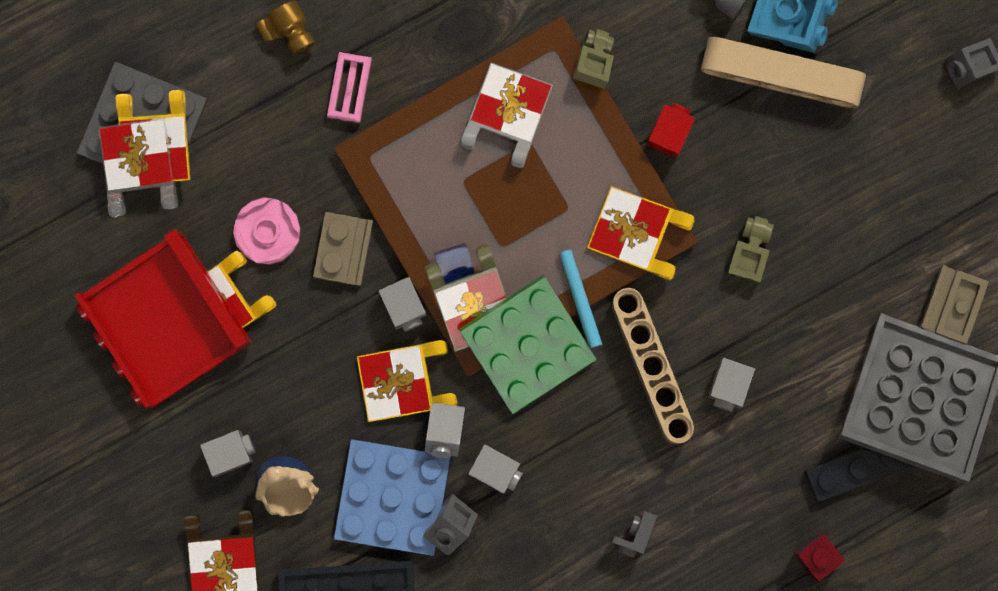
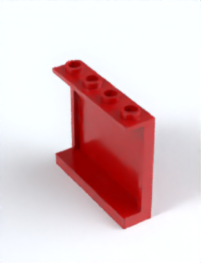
[74,229,253,408]

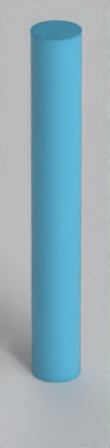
[558,249,603,349]

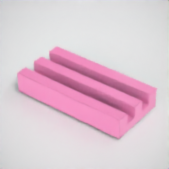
[327,52,372,124]

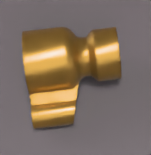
[255,0,315,56]

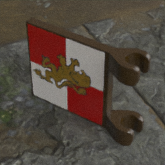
[184,510,259,591]

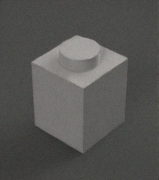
[379,277,426,332]
[708,358,755,412]
[425,403,465,459]
[200,430,256,477]
[469,445,523,494]

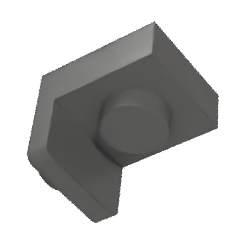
[944,38,998,89]
[423,494,478,555]
[611,511,657,558]

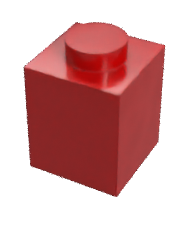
[647,103,695,159]

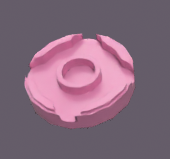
[233,198,301,265]

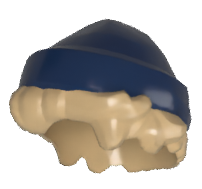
[255,456,319,517]

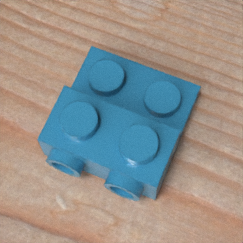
[747,0,838,53]

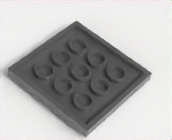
[839,313,998,485]

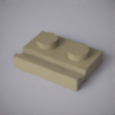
[313,212,373,287]
[920,265,989,344]

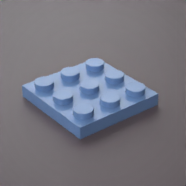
[334,439,451,556]

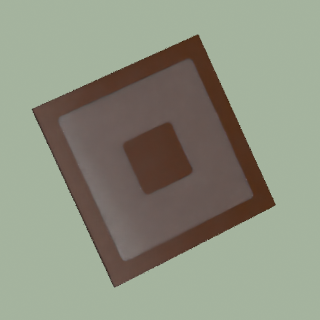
[334,16,698,377]

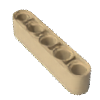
[701,37,866,108]
[612,288,694,444]

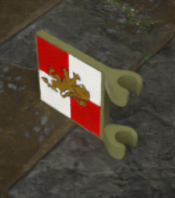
[425,244,507,352]

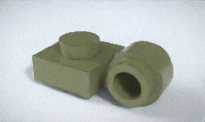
[573,28,614,89]
[728,216,774,283]

